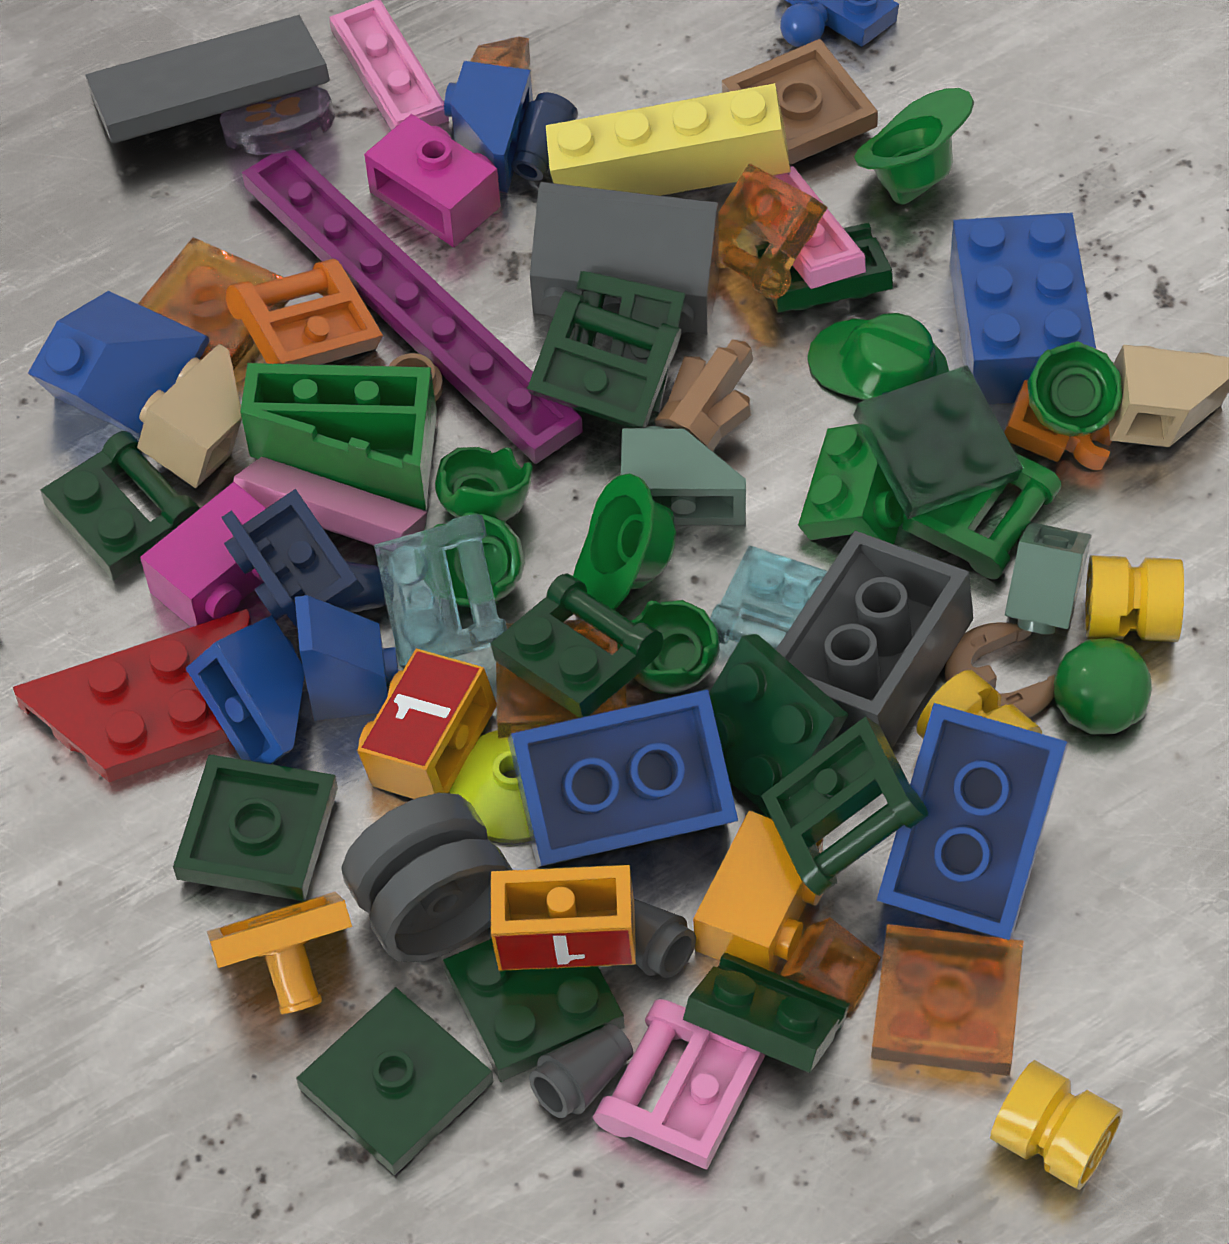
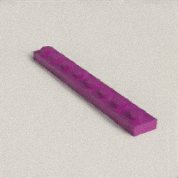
[242,144,583,464]

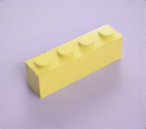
[546,83,791,196]

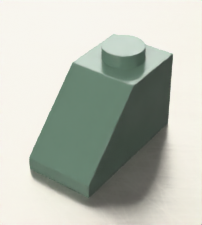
[621,426,746,525]
[1004,522,1092,634]

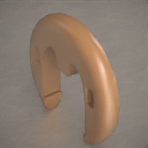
[945,622,1055,718]

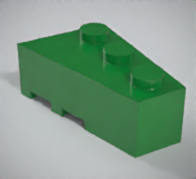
[240,363,437,510]

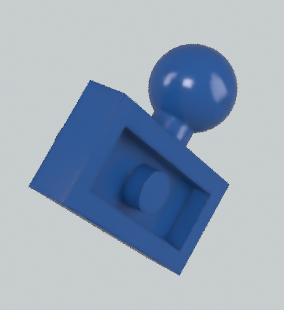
[780,0,899,48]

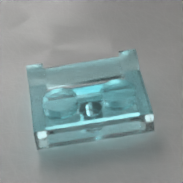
[374,514,507,668]
[710,545,828,650]

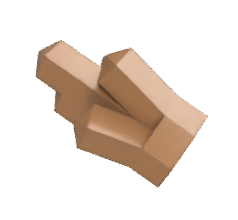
[655,339,753,452]

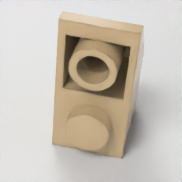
[137,344,242,488]
[1109,344,1229,447]

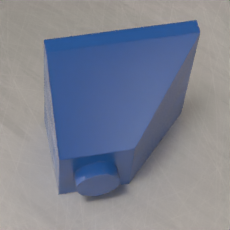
[28,291,210,438]

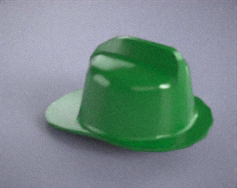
[854,88,974,204]
[807,313,950,404]
[573,473,676,610]

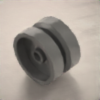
[341,793,513,962]

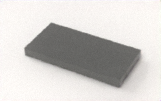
[85,15,330,143]

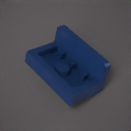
[221,489,365,629]

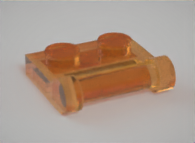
[718,163,828,299]

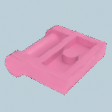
[593,999,766,1170]

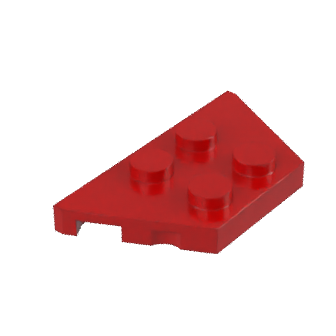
[13,609,252,782]

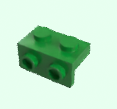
[798,418,918,544]

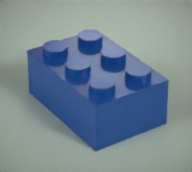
[949,212,1096,406]
[508,689,738,867]
[876,703,1069,940]

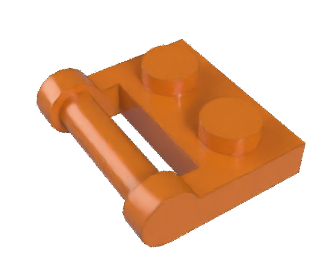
[226,259,383,365]

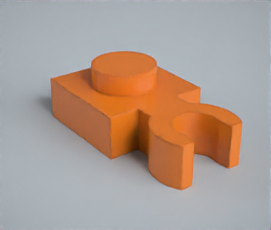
[1001,380,1112,470]

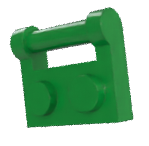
[902,429,1062,579]

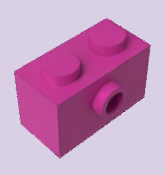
[364,113,501,248]

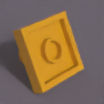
[206,892,352,1014]

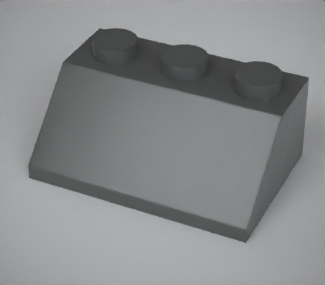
[530,182,719,335]
[776,531,974,749]

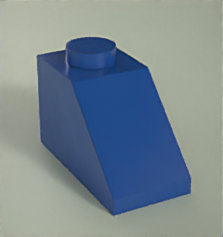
[444,61,533,193]
[295,595,399,721]
[186,615,305,765]

